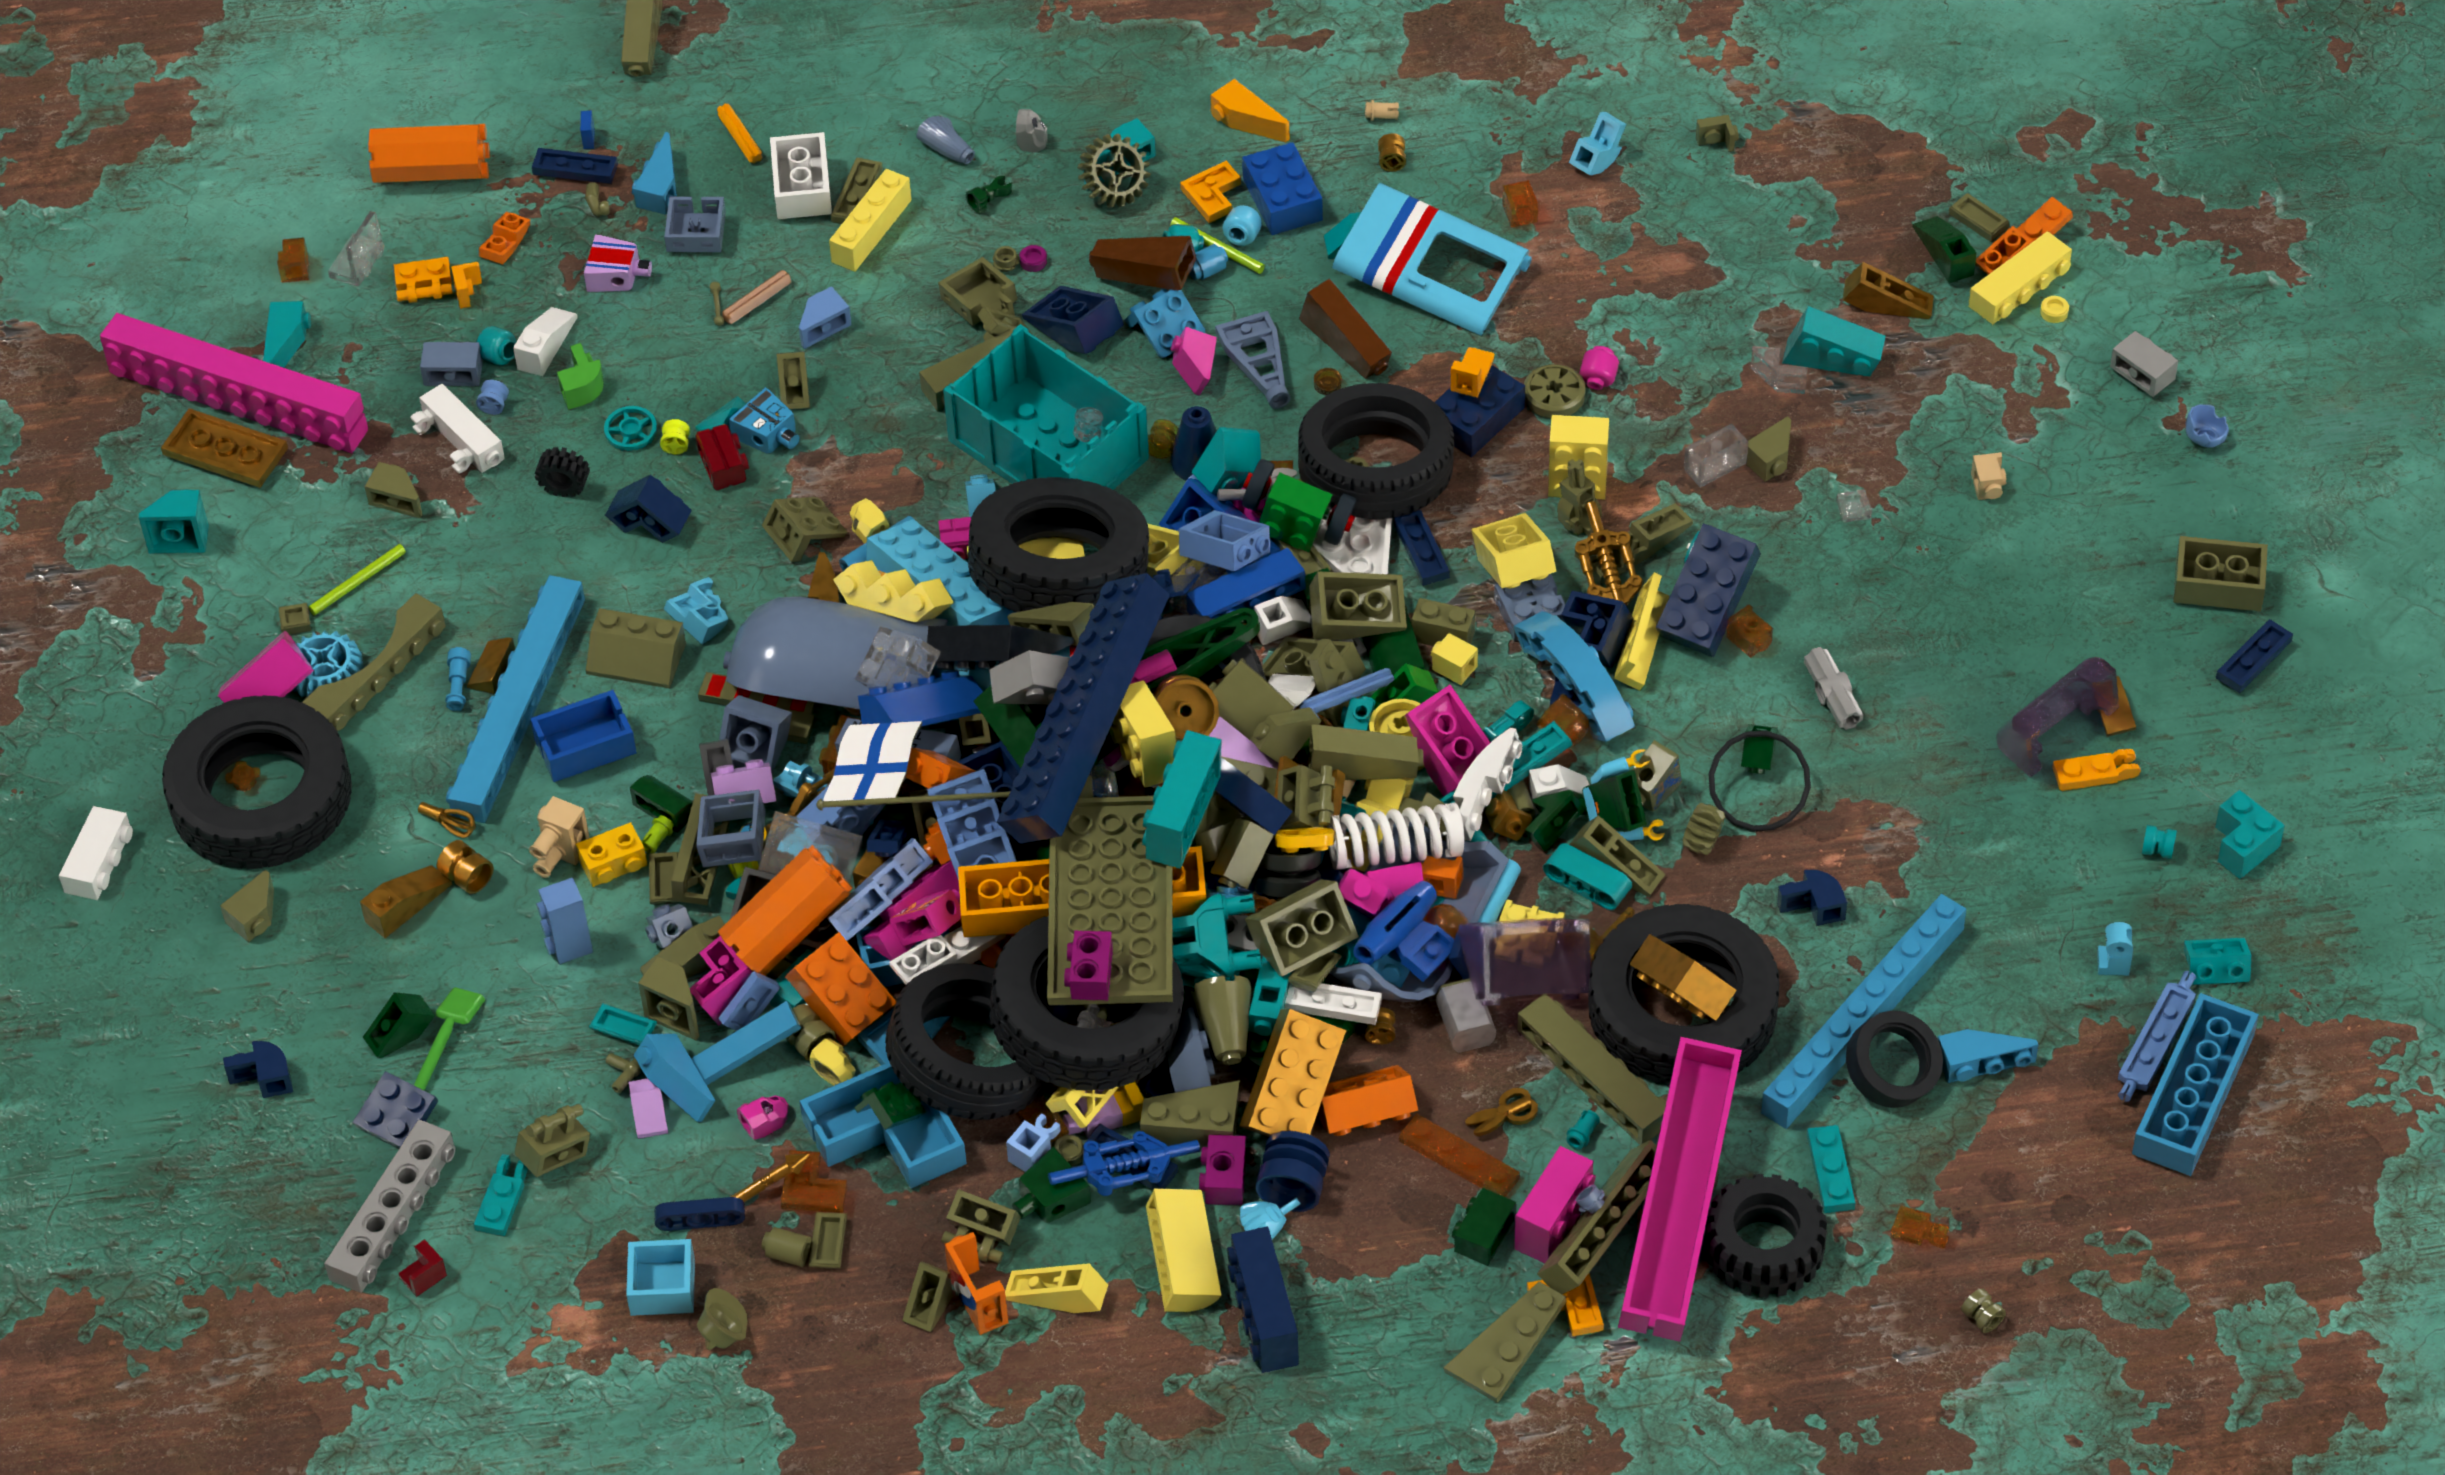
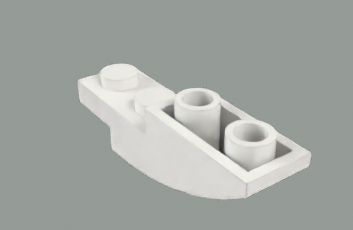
[1453,728,1522,841]
[889,926,1006,985]

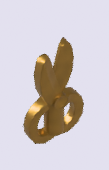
[1465,1088,1538,1136]

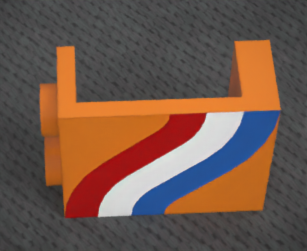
[944,1232,1009,1335]

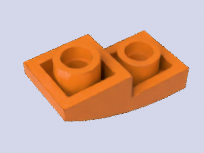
[479,212,530,265]

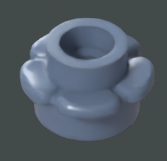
[1575,1184,1605,1214]

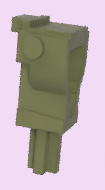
[1557,459,1602,536]

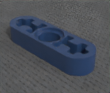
[654,1197,745,1231]

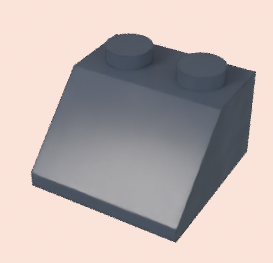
[719,695,792,773]

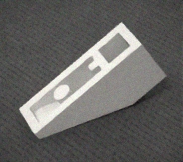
[513,307,578,377]

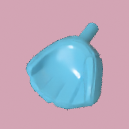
[1240,1197,1301,1239]

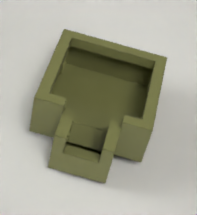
[938,257,1017,326]

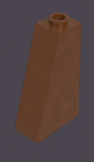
[1089,236,1197,290]
[1299,278,1392,379]

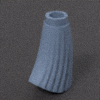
[916,116,975,165]

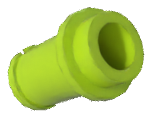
[641,815,674,854]

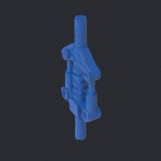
[1048,1131,1200,1196]

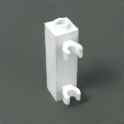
[410,384,505,474]

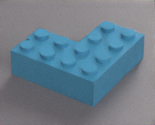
[799,1062,967,1189]

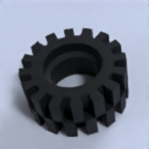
[535,447,590,498]

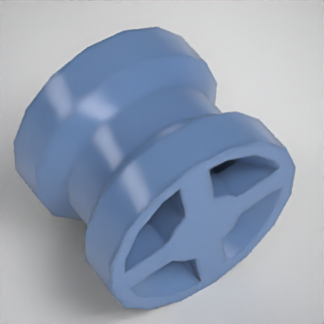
[476,380,509,415]

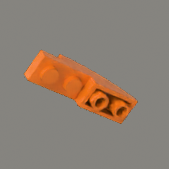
[1975,197,2073,275]

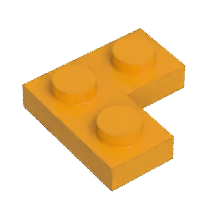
[1180,160,1241,223]
[1527,1273,1604,1337]

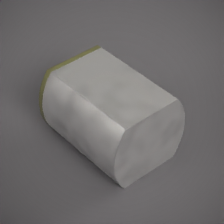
[1435,978,1496,1053]

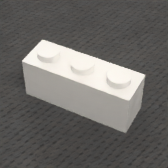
[59,806,133,900]

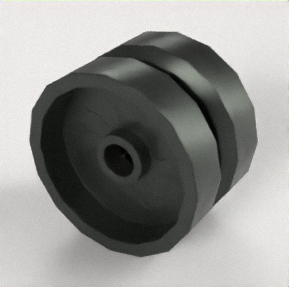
[1254,840,1321,898]

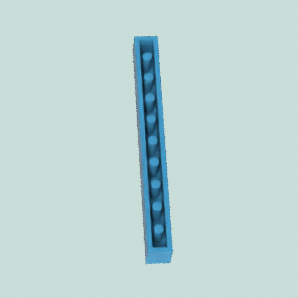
[446,575,585,823]
[1761,894,1966,1129]

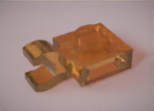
[1891,1206,1949,1248]

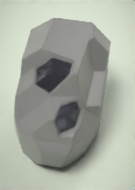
[1016,109,1048,153]

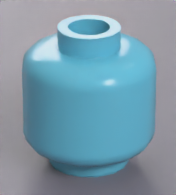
[1222,205,1262,246]

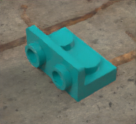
[2184,938,2252,985]

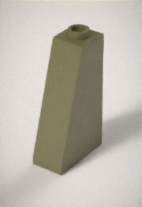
[621,0,663,77]
[1307,725,1423,780]

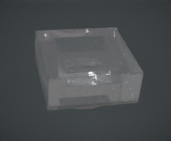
[1836,489,1872,523]

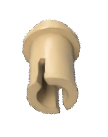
[1365,100,1399,121]

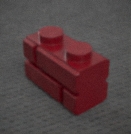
[695,424,749,491]

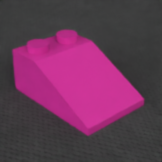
[1405,685,1491,796]

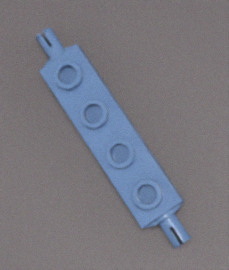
[2118,971,2196,1102]

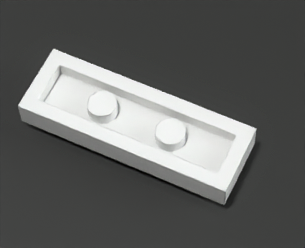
[1285,983,1382,1025]

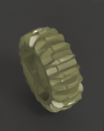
[1077,134,1151,208]

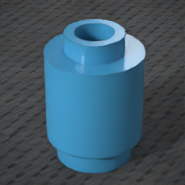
[1189,244,1228,280]

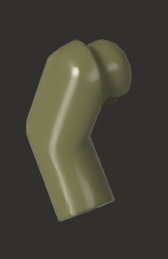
[585,182,610,217]

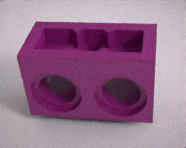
[1064,930,1113,1001]

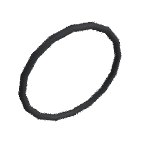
[1708,730,1811,831]

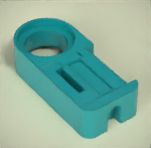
[1483,700,1534,742]

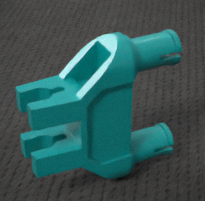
[1173,893,1262,978]

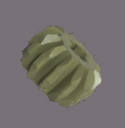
[1682,803,1725,855]

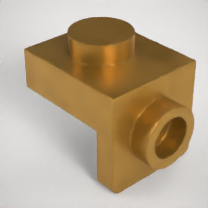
[1485,790,1533,841]

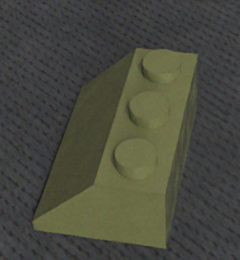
[586,608,686,689]
[1245,879,1359,977]

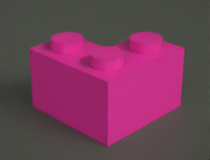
[689,936,753,1026]

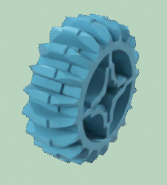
[293,630,364,698]

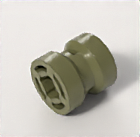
[1961,1288,2006,1333]

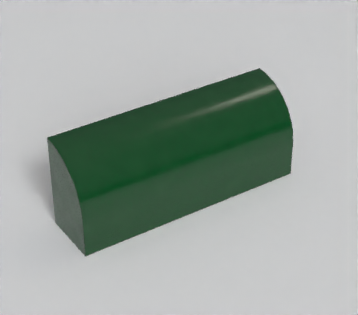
[1362,605,1425,675]

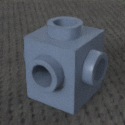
[645,904,693,948]

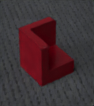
[399,1239,447,1297]

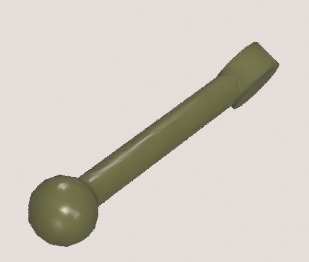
[710,282,725,326]

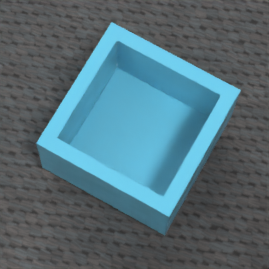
[626,1239,695,1316]

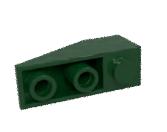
[1912,216,1977,283]

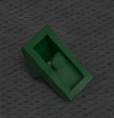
[1525,790,1585,852]

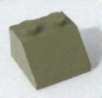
[638,956,700,1041]

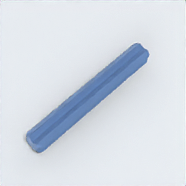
[1299,668,1394,713]

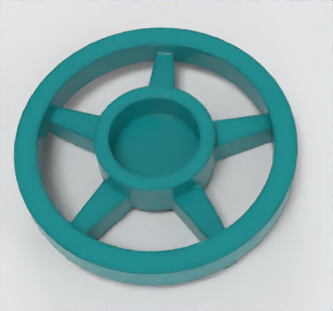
[604,406,657,451]

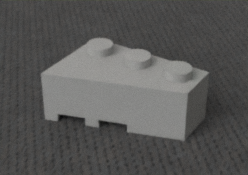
[989,650,1070,705]

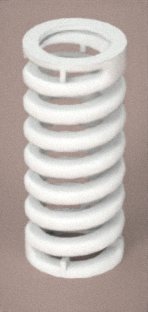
[1327,803,1464,870]

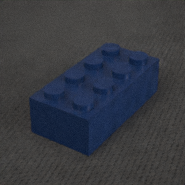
[1656,523,1761,658]
[1227,1226,1299,1373]

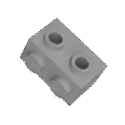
[2110,331,2178,397]

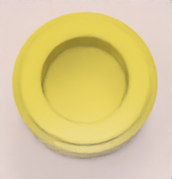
[2040,296,2069,323]

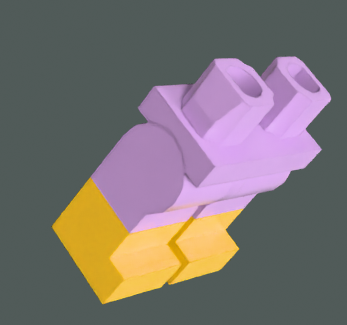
[1053,1081,1144,1138]

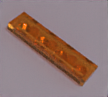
[1399,1113,1520,1197]

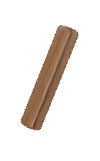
[722,270,791,324]

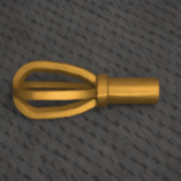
[418,802,476,838]

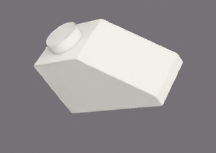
[1529,764,1589,815]

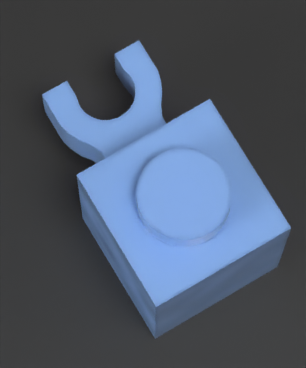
[1006,1113,1061,1172]

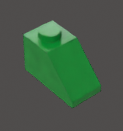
[1370,663,1439,709]

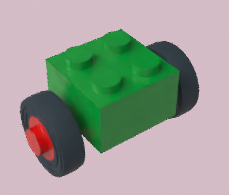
[1242,459,1357,552]

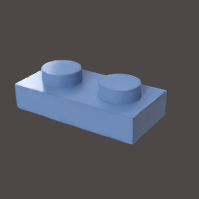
[719,971,780,1031]

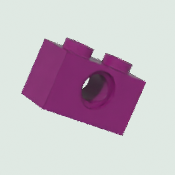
[1199,1135,1246,1205]

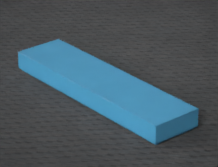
[691,1001,801,1085]

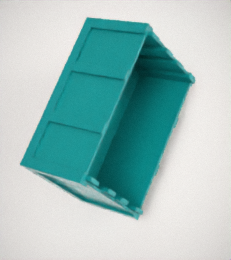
[943,324,1149,490]

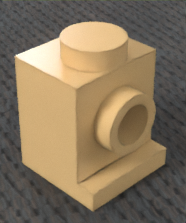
[1971,452,2006,500]

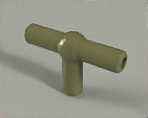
[606,1053,642,1093]

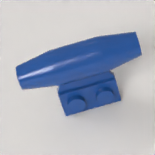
[1353,881,1454,982]

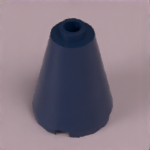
[1170,406,1217,481]

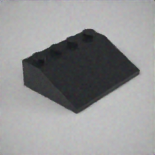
[925,625,1074,670]

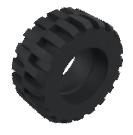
[1705,1174,1827,1298]

